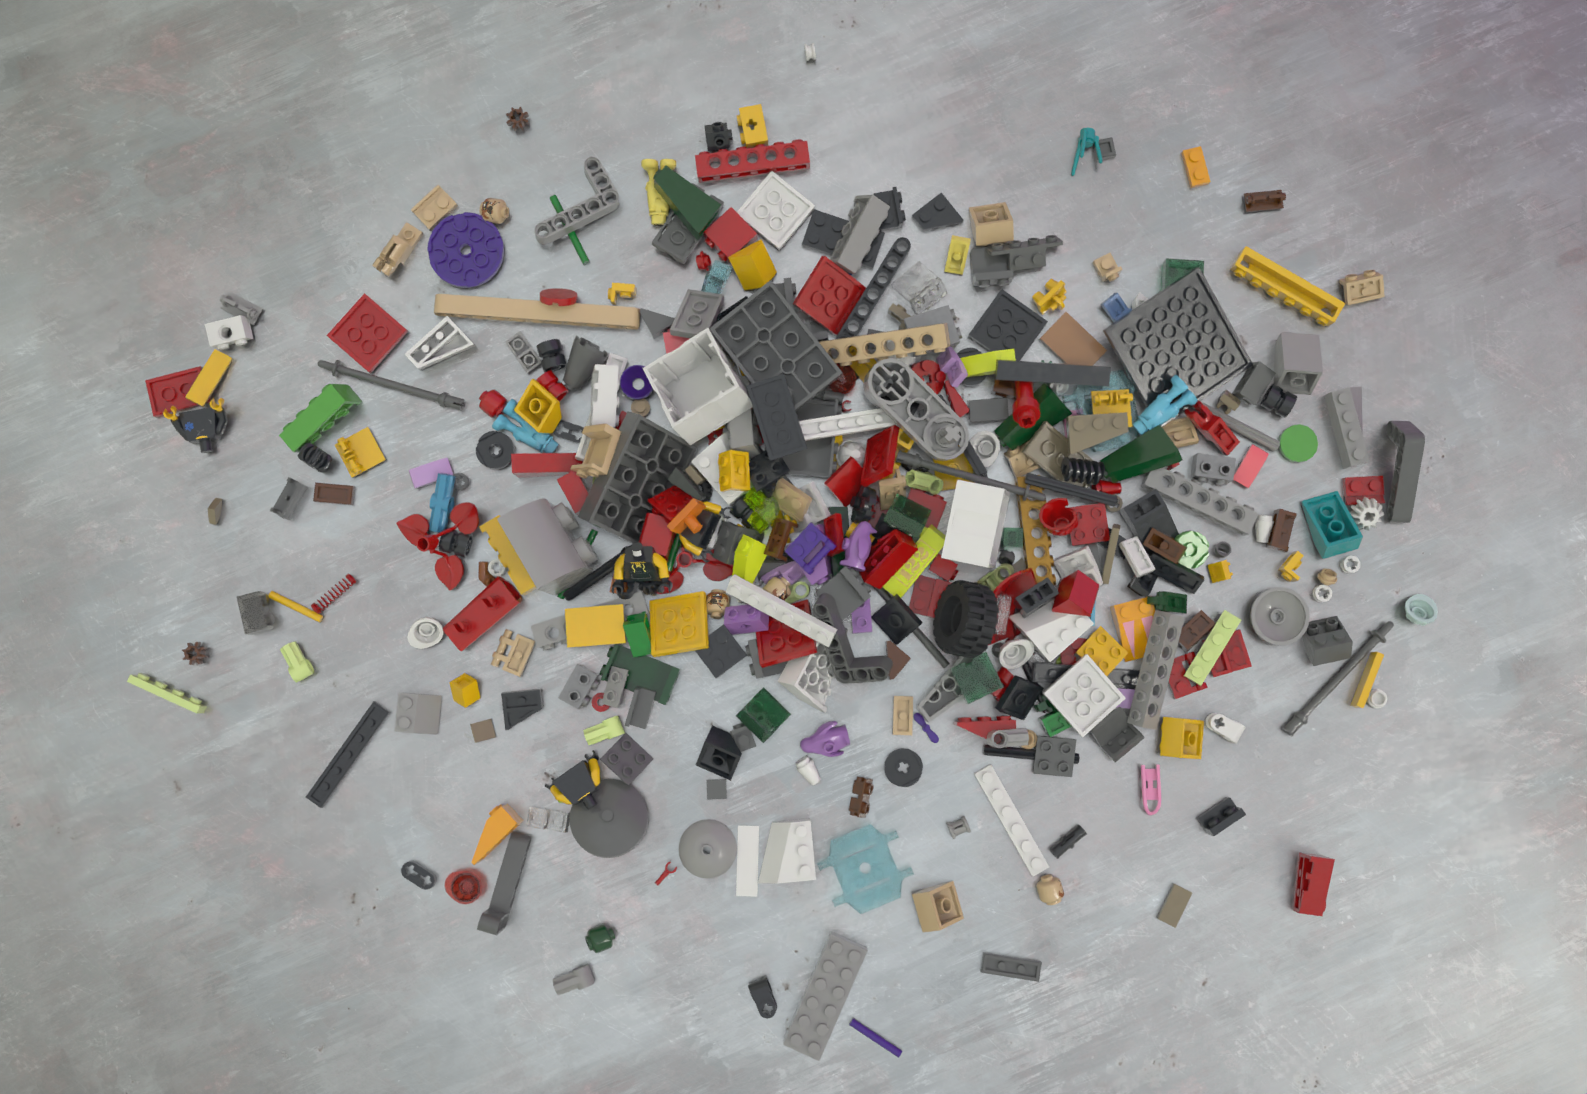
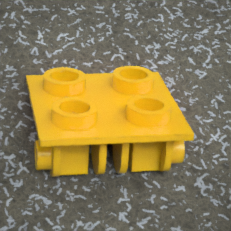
[1091,389,1133,427]
[335,427,386,478]
[1076,626,1128,676]

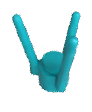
[1071,127,1103,176]

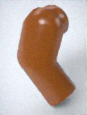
[478,561,495,587]

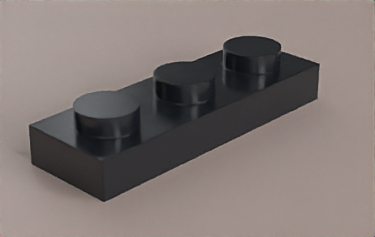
[1149,551,1204,594]

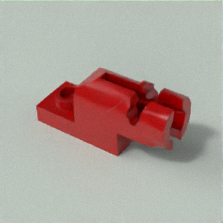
[1184,400,1240,456]

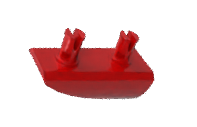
[443,576,522,651]

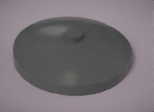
[569,779,648,858]

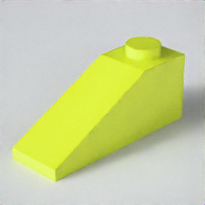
[960,349,1016,377]
[732,534,767,584]

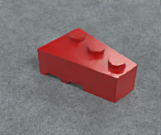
[859,529,918,589]
[1293,852,1335,916]

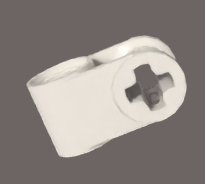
[1205,713,1246,744]

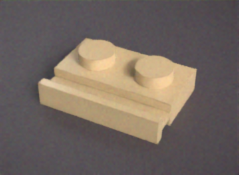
[411,185,458,231]
[1162,417,1199,448]
[770,478,813,523]

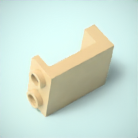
[571,424,621,478]

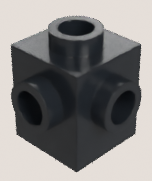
[704,122,733,151]

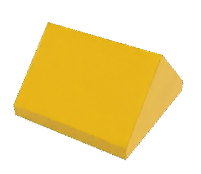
[728,239,777,290]

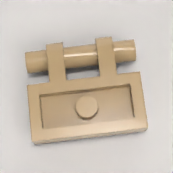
[491,629,535,677]

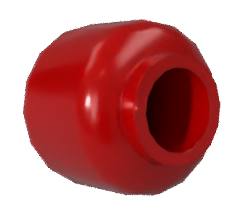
[479,389,507,418]

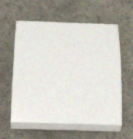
[786,481,831,533]
[1054,546,1103,586]

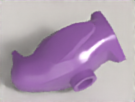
[840,521,877,572]
[800,721,850,757]

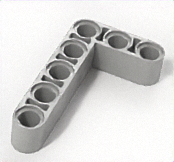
[534,156,619,245]

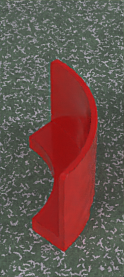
[988,568,1038,645]

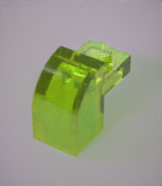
[743,487,779,534]

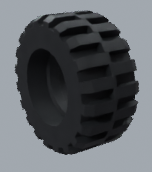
[933,580,999,658]

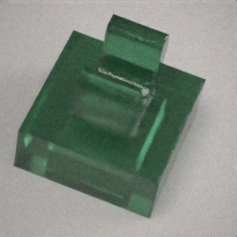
[1003,527,1023,548]

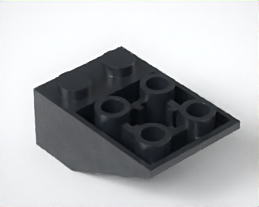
[1119,489,1179,556]

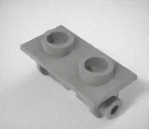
[220,292,262,325]
[602,666,629,708]

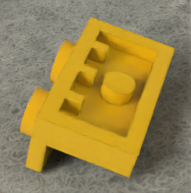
[718,450,750,492]

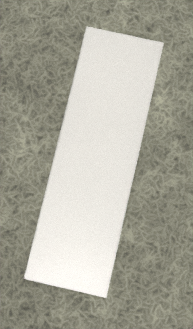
[736,826,759,897]

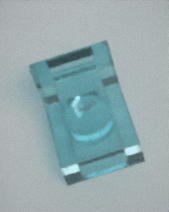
[701,260,733,294]

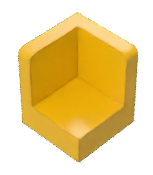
[449,673,480,708]

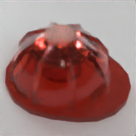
[829,363,856,394]
[444,871,482,904]

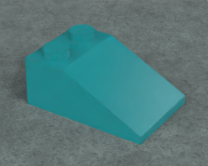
[1301,491,1363,559]

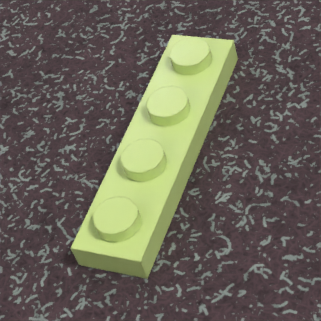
[1184,610,1241,686]
[127,673,207,713]

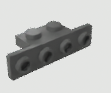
[986,235,1063,271]

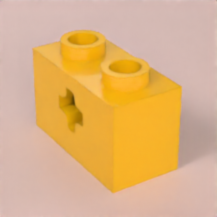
[736,104,768,148]

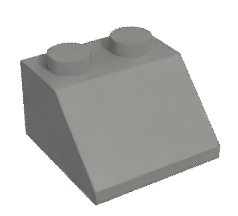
[394,693,442,734]

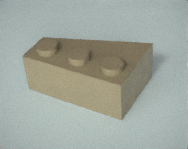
[1066,412,1128,456]

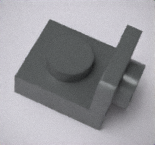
[730,722,756,752]

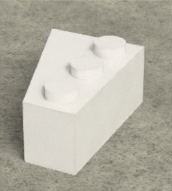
[405,316,475,370]
[590,364,620,428]

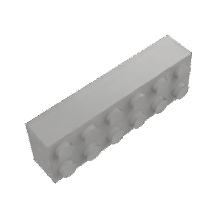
[783,931,868,1061]

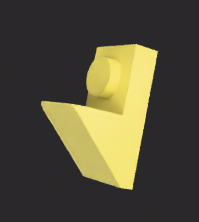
[944,235,971,275]

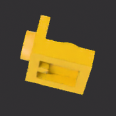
[608,282,637,305]
[1278,551,1304,582]

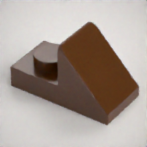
[1143,528,1187,564]

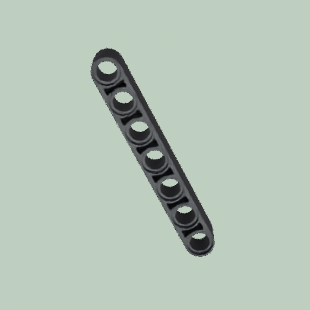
[836,237,911,352]

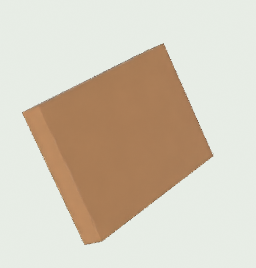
[1039,312,1107,366]

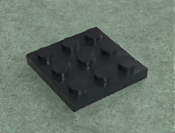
[968,289,1048,361]

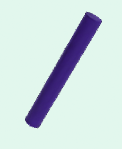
[849,1018,902,1058]

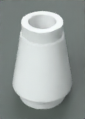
[1255,515,1274,543]
[795,755,821,785]

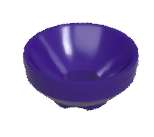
[620,365,653,400]

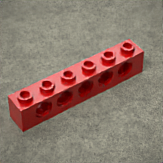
[695,139,810,183]

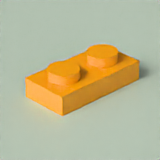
[1181,146,1211,188]

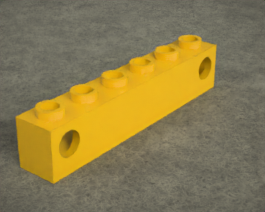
[1230,246,1345,327]

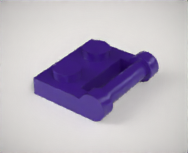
[785,522,837,575]

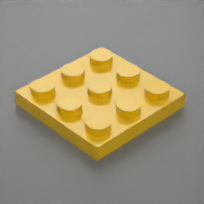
[649,591,709,657]

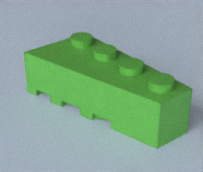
[279,384,363,452]

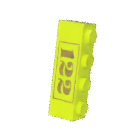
[883,524,946,598]

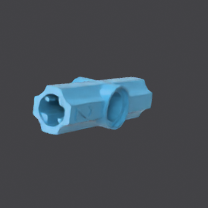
[429,473,456,532]

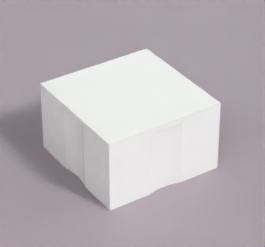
[643,328,753,445]
[941,480,1011,568]

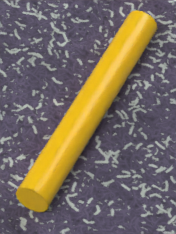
[268,591,323,623]

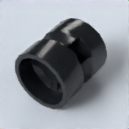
[536,339,567,372]
[1260,384,1297,418]
[729,494,765,528]
[439,527,473,558]

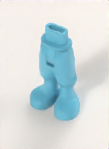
[1132,375,1198,435]
[492,399,559,453]

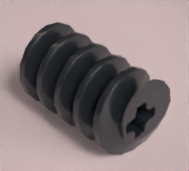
[1061,457,1105,485]

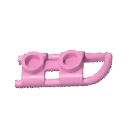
[1141,765,1161,816]

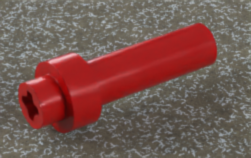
[1012,381,1040,428]

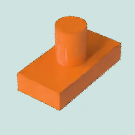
[667,498,706,534]

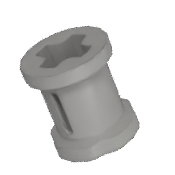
[946,816,971,839]

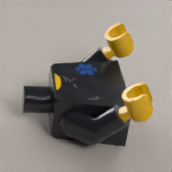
[163,398,228,453]

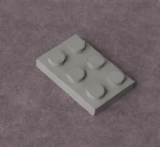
[670,289,725,338]

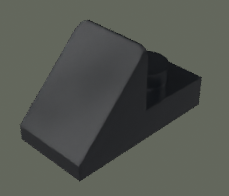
[1127,572,1158,598]

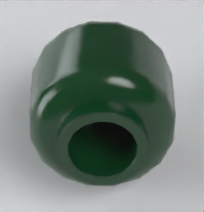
[585,924,615,953]

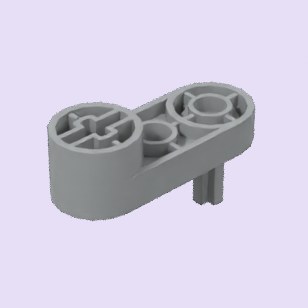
[863,358,969,461]

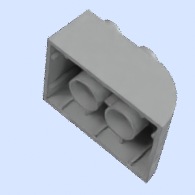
[497,499,598,596]

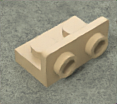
[1339,270,1385,305]
[1004,440,1040,478]
[879,469,906,510]

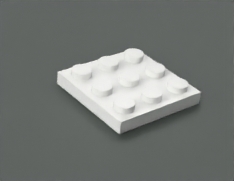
[737,171,815,250]
[1043,654,1126,737]

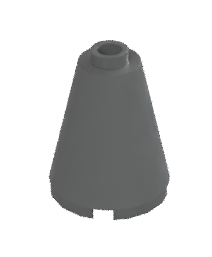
[563,335,609,391]

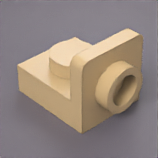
[1092,253,1123,282]

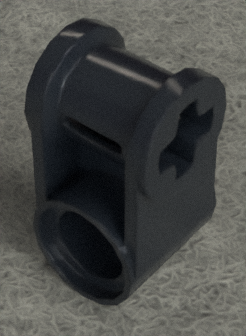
[748,977,777,1019]

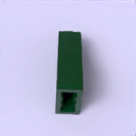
[653,165,721,240]
[994,383,1072,450]
[1099,424,1183,483]

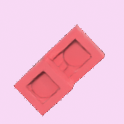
[1233,444,1269,488]

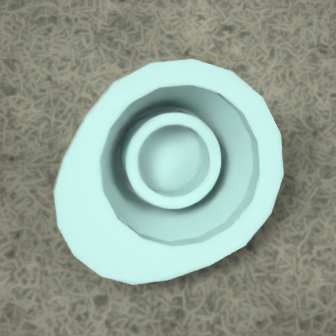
[1405,594,1438,626]

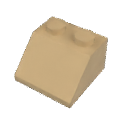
[969,202,1014,246]
[912,881,964,932]

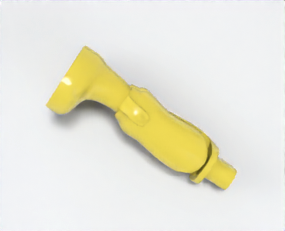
[641,159,676,225]

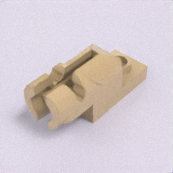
[372,222,423,277]

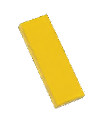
[185,349,233,408]
[1350,652,1384,708]

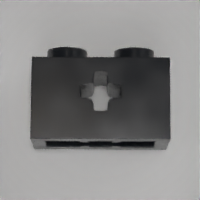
[1013,577,1059,618]

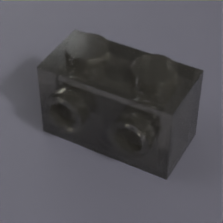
[237,591,275,635]

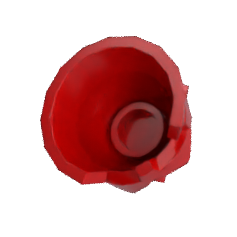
[1039,498,1079,536]

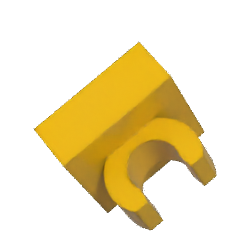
[1208,560,1233,583]

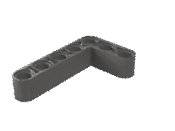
[1387,421,1425,523]
[812,593,893,684]
[477,831,532,936]

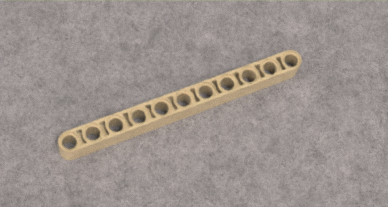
[434,294,640,330]

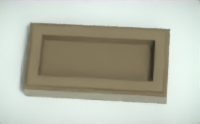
[1157,883,1192,928]

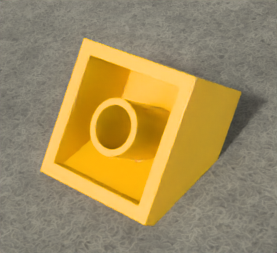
[514,379,562,433]
[1160,717,1204,759]

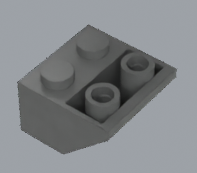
[1302,616,1353,666]

